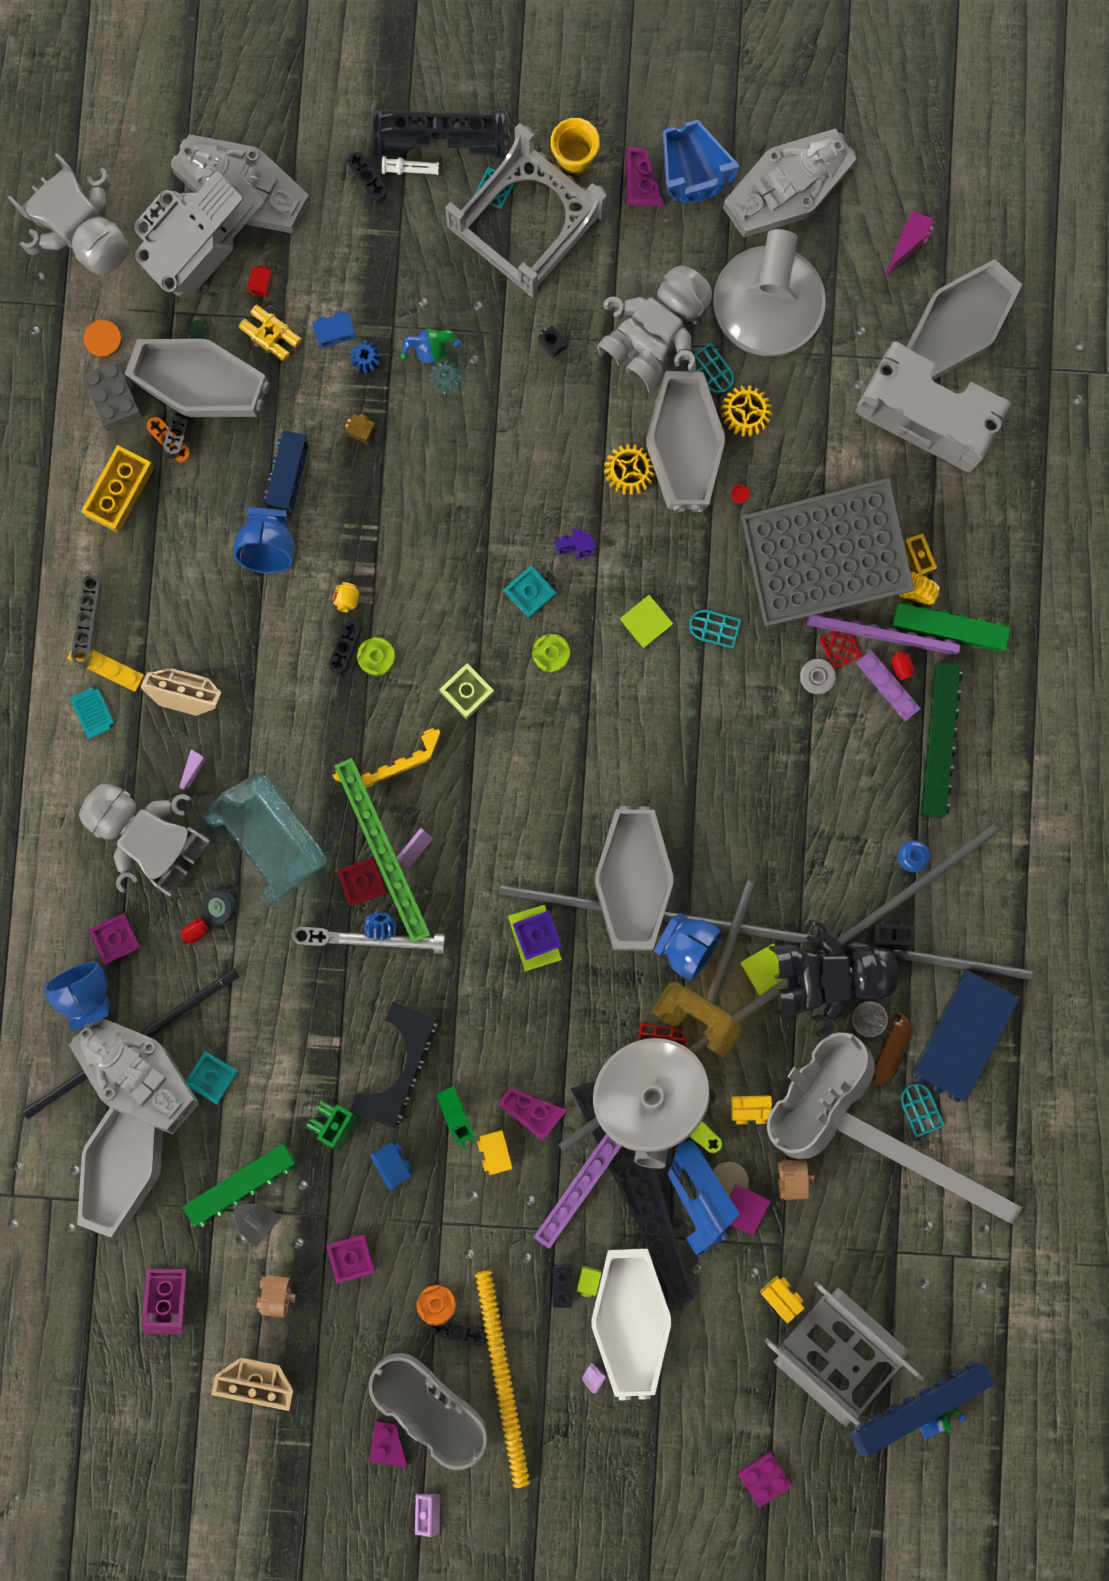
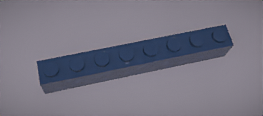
[849,1361,994,1457]

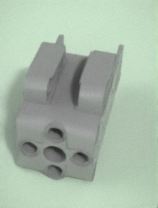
[135,171,264,297]

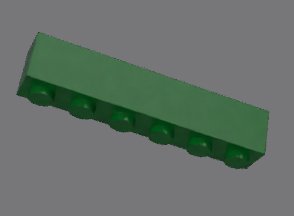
[891,601,1010,653]
[182,1143,297,1227]

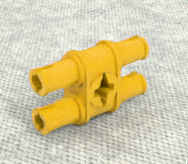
[239,304,302,362]

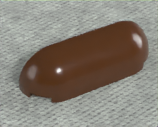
[870,1012,913,1085]

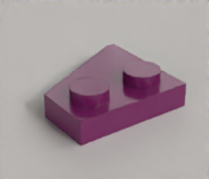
[369,1420,407,1468]

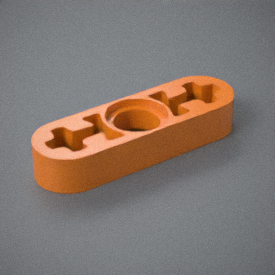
[147,417,191,463]

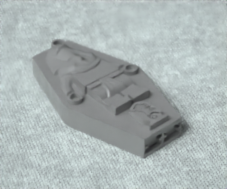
[723,128,857,238]
[171,134,310,233]
[906,259,1022,380]
[125,339,270,417]
[646,371,725,512]
[595,806,673,951]
[69,1018,199,1134]
[77,1108,163,1237]

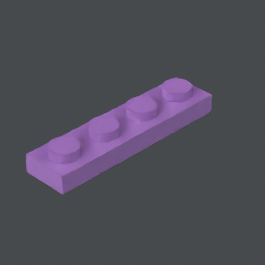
[856,650,921,721]

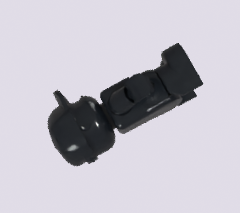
[769,920,899,1038]

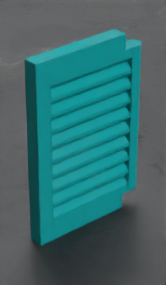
[70,688,114,739]

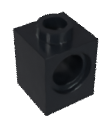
[538,325,567,359]

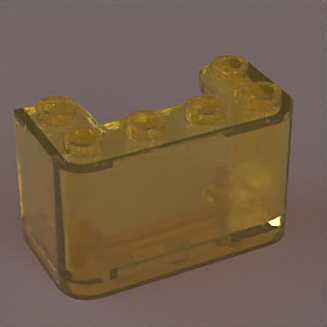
[650,982,742,1059]

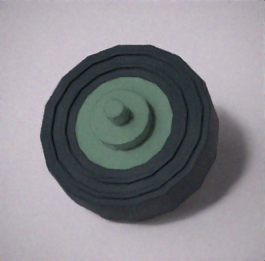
[202,889,236,924]

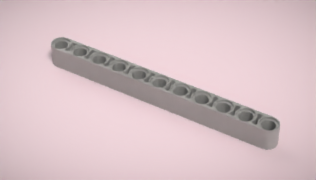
[837,1112,1022,1224]

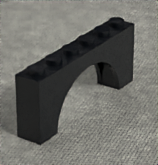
[350,1002,438,1129]

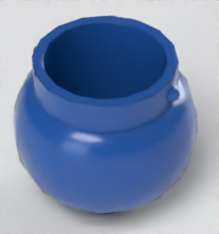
[897,840,930,873]

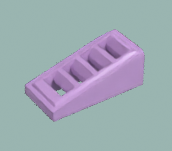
[179,750,207,791]
[582,1363,606,1394]

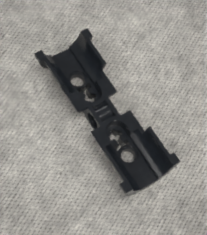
[373,107,505,158]

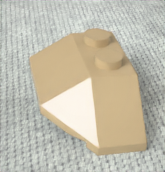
[141,668,221,716]
[211,1357,293,1411]

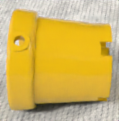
[551,118,600,176]

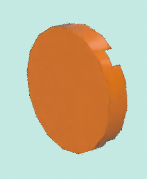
[83,320,122,358]
[416,1285,456,1326]

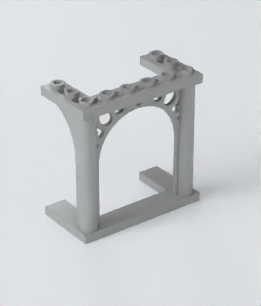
[445,123,607,298]

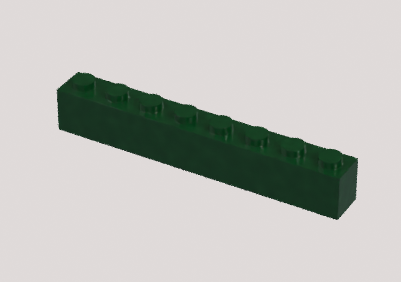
[920,663,963,818]

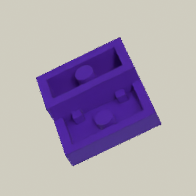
[555,529,596,559]

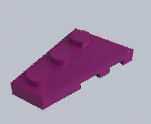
[626,148,664,207]
[497,1088,567,1141]

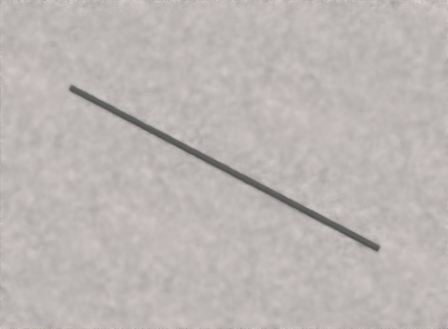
[558,824,999,1152]
[499,885,1033,980]

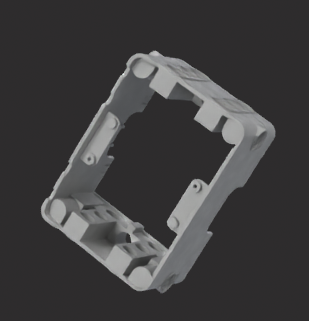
[855,342,1012,472]

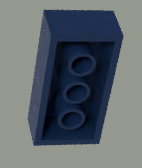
[264,430,309,516]

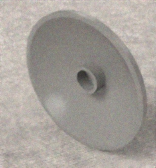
[713,229,826,356]
[593,1038,710,1168]

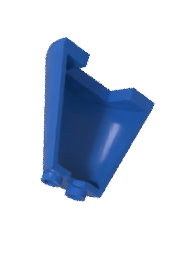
[663,120,739,203]

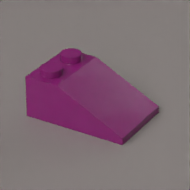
[885,211,934,275]
[142,1269,186,1334]

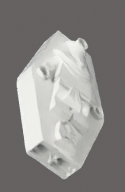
[591,1249,671,1400]

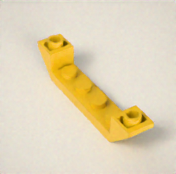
[333,728,441,788]

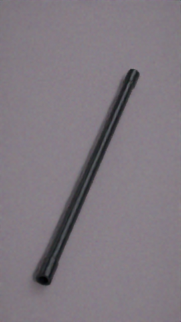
[22,967,240,1119]

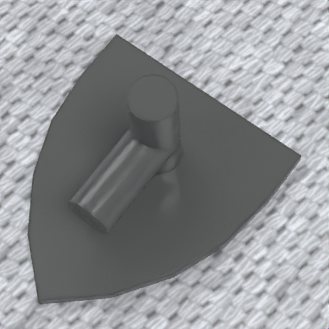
[234,1203,281,1247]

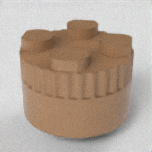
[778,1159,814,1200]
[256,1275,296,1318]

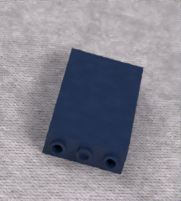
[911,971,1019,1103]

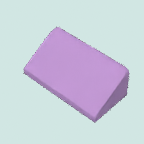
[397,828,432,867]
[415,1493,440,1537]

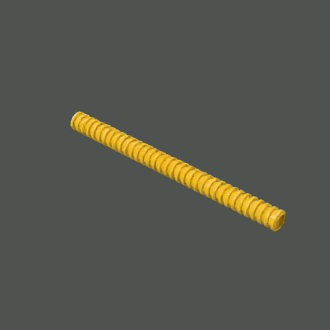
[475,1270,530,1488]

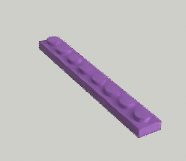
[807,614,960,655]
[534,1134,621,1249]

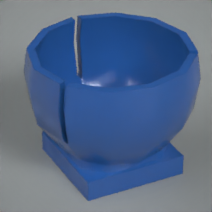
[233,507,295,574]
[653,913,723,982]
[43,961,110,1031]

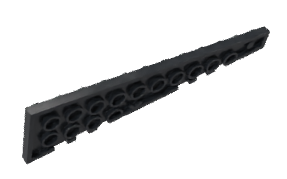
[570,1081,694,1304]

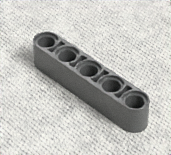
[71,575,101,669]

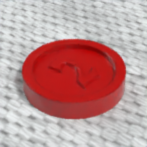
[730,484,750,504]

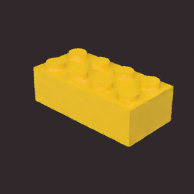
[81,445,155,533]

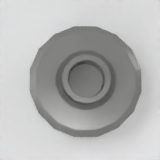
[800,659,836,695]
[852,1001,888,1037]

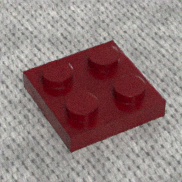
[337,857,387,907]

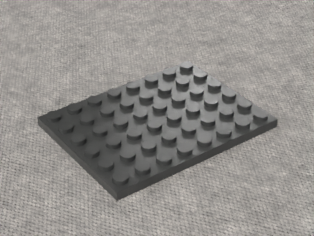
[741,478,915,627]

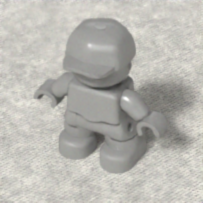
[8,153,129,275]
[597,265,712,393]
[79,784,210,897]

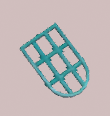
[686,343,734,393]
[689,610,741,649]
[901,1084,944,1138]

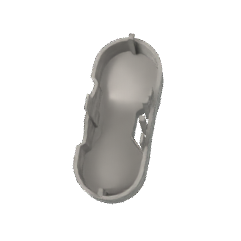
[767,1033,875,1159]
[369,1353,487,1470]

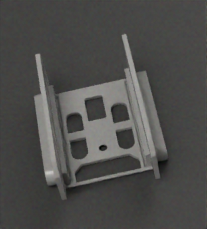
[765,1281,924,1427]

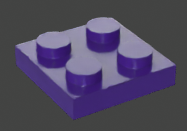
[513,910,562,960]

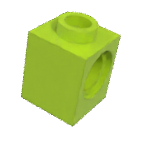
[577,1266,602,1298]

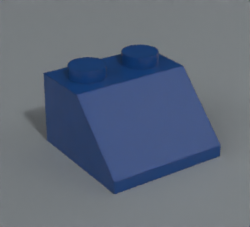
[370,1141,413,1190]

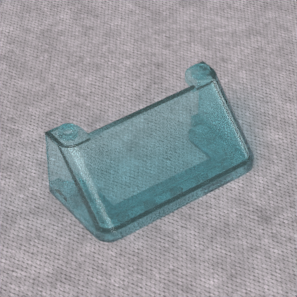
[202,774,327,906]

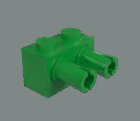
[306,1100,359,1151]

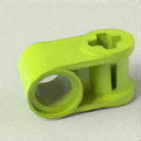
[690,1121,722,1153]

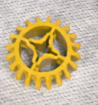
[721,386,772,437]
[604,444,655,495]
[899,572,940,605]

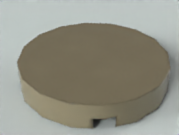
[712,1162,749,1196]

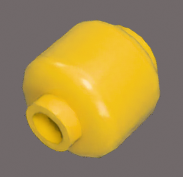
[333,582,360,612]

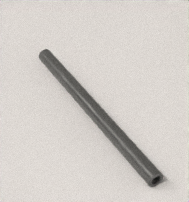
[702,880,756,1011]

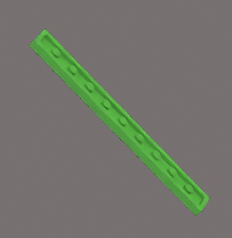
[335,758,431,943]

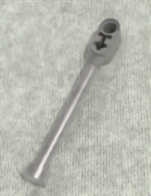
[292,927,445,954]

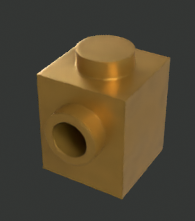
[345,414,376,444]

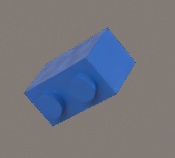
[312,311,356,349]

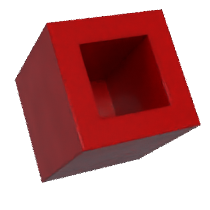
[247,265,273,298]

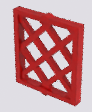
[819,631,862,669]

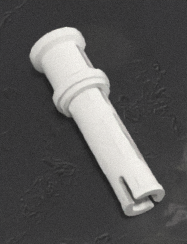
[382,157,439,175]

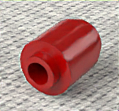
[891,651,915,681]
[180,918,210,945]

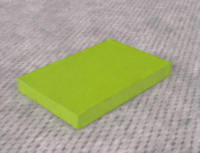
[508,905,562,971]

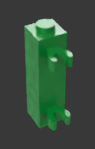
[436,1086,476,1149]

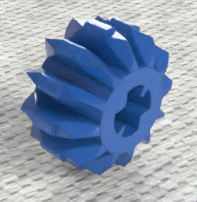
[349,340,381,373]
[364,911,397,941]

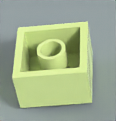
[440,663,494,720]

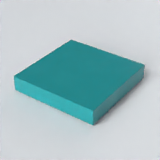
[503,565,557,619]
[186,1051,238,1104]

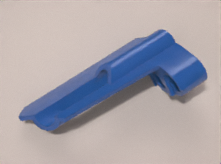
[668,1140,740,1256]

